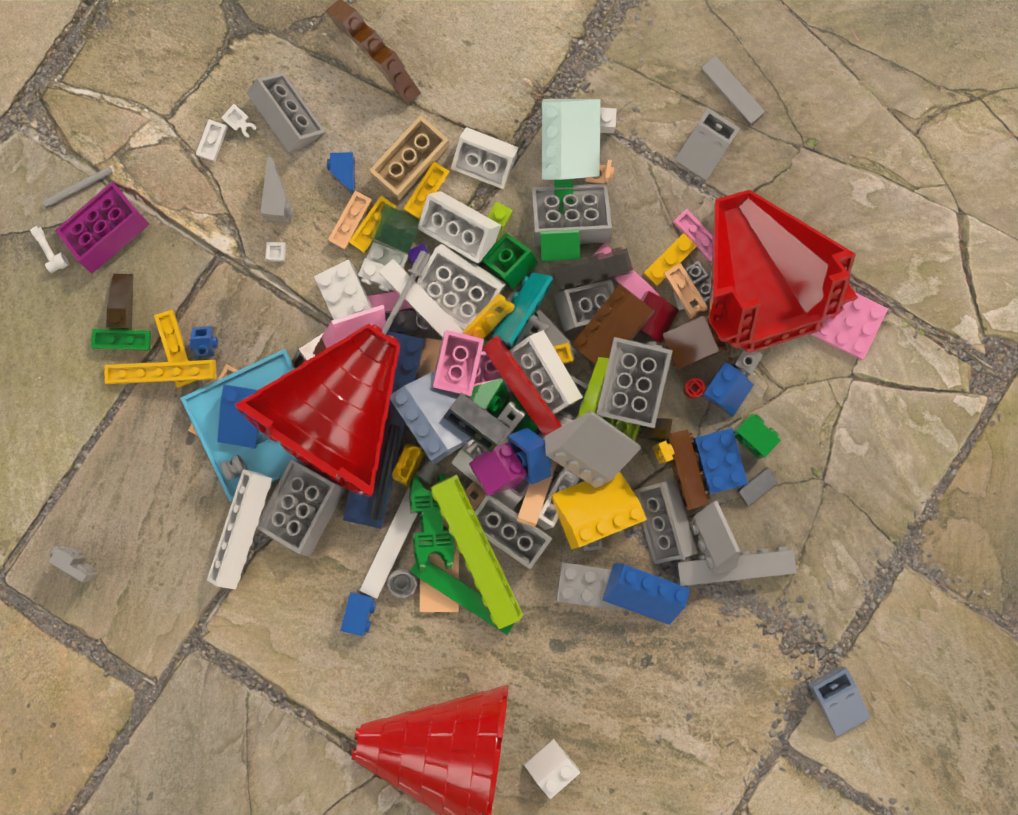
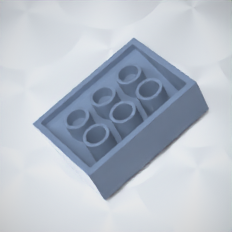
[390,371,472,465]

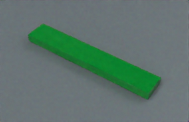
[409,561,515,635]

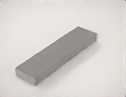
[701,56,765,125]

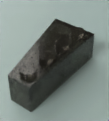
[552,247,633,292]

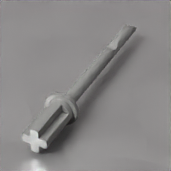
[382,251,431,335]

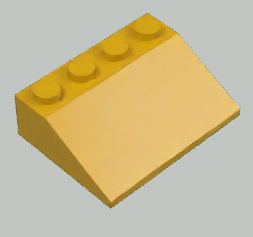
[550,472,647,549]

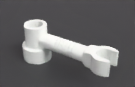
[30,226,69,273]

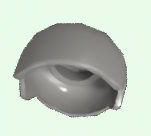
[387,569,417,598]

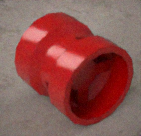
[683,378,705,399]

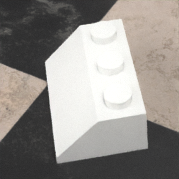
[451,127,519,189]

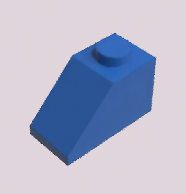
[327,152,356,194]

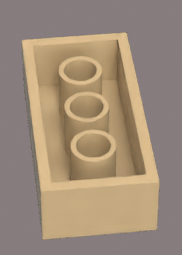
[369,115,450,201]

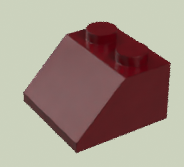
[639,290,679,343]

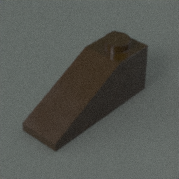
[106,274,133,330]
[638,418,673,442]

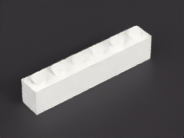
[207,469,272,589]

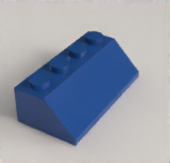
[602,563,690,625]

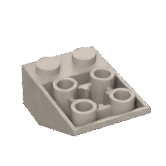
[675,108,740,181]

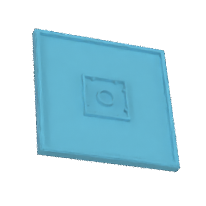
[180,349,307,502]

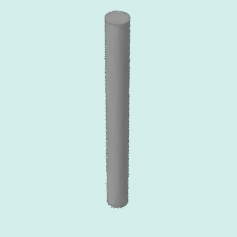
[42,166,113,208]

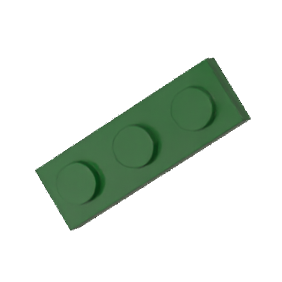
[91,329,151,351]

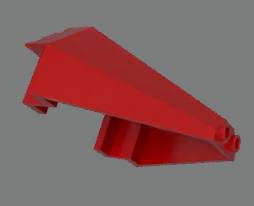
[709,190,858,353]

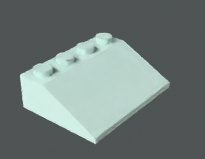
[542,99,601,180]

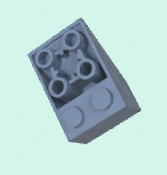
[807,666,871,737]

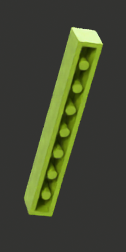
[431,474,523,629]

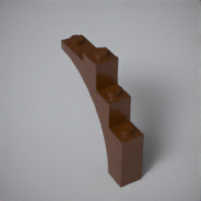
[326,0,421,105]

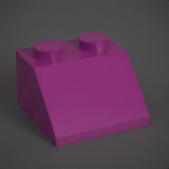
[469,442,527,497]

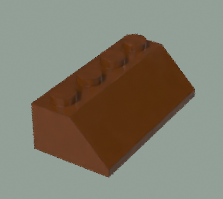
[572,284,655,364]
[665,429,710,510]

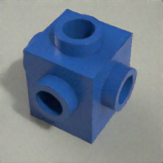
[189,326,218,358]

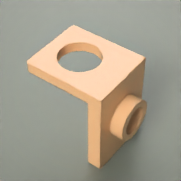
[585,160,614,185]

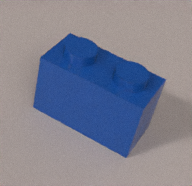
[340,592,377,636]

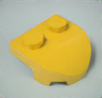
[392,443,425,488]

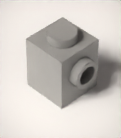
[732,349,763,376]

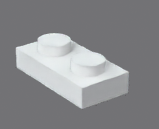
[196,120,228,162]

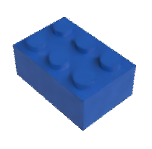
[693,428,748,494]

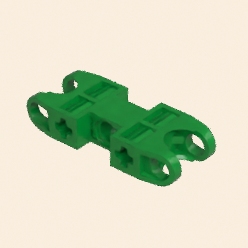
[409,474,455,571]

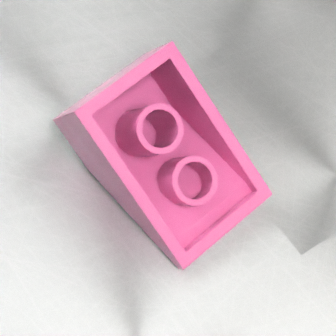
[433,330,484,396]

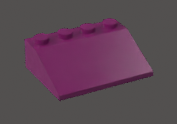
[55,181,150,274]

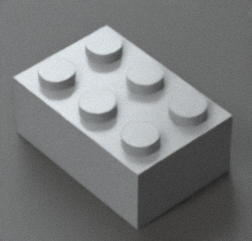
[556,561,615,610]

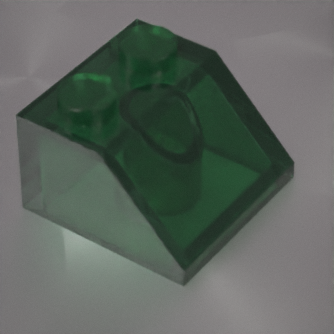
[369,204,419,254]

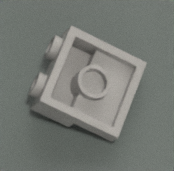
[49,546,98,582]

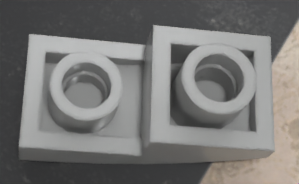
[685,261,711,303]

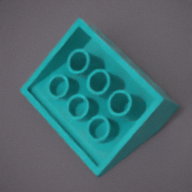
[491,273,553,350]

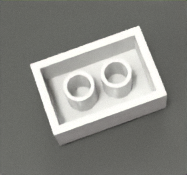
[314,260,373,320]

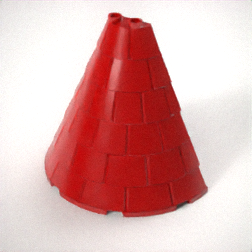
[235,324,400,497]
[351,685,509,815]

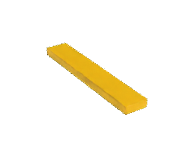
[104,360,216,384]

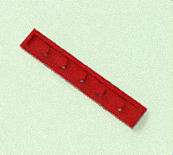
[482,335,562,436]

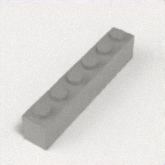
[676,546,797,586]

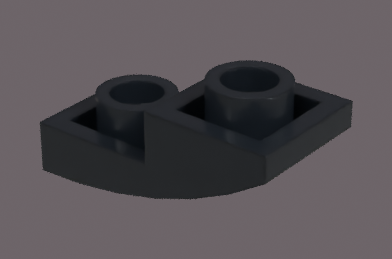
[385,310,417,332]

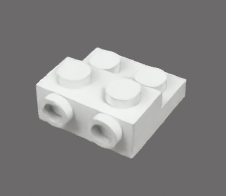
[358,242,409,292]

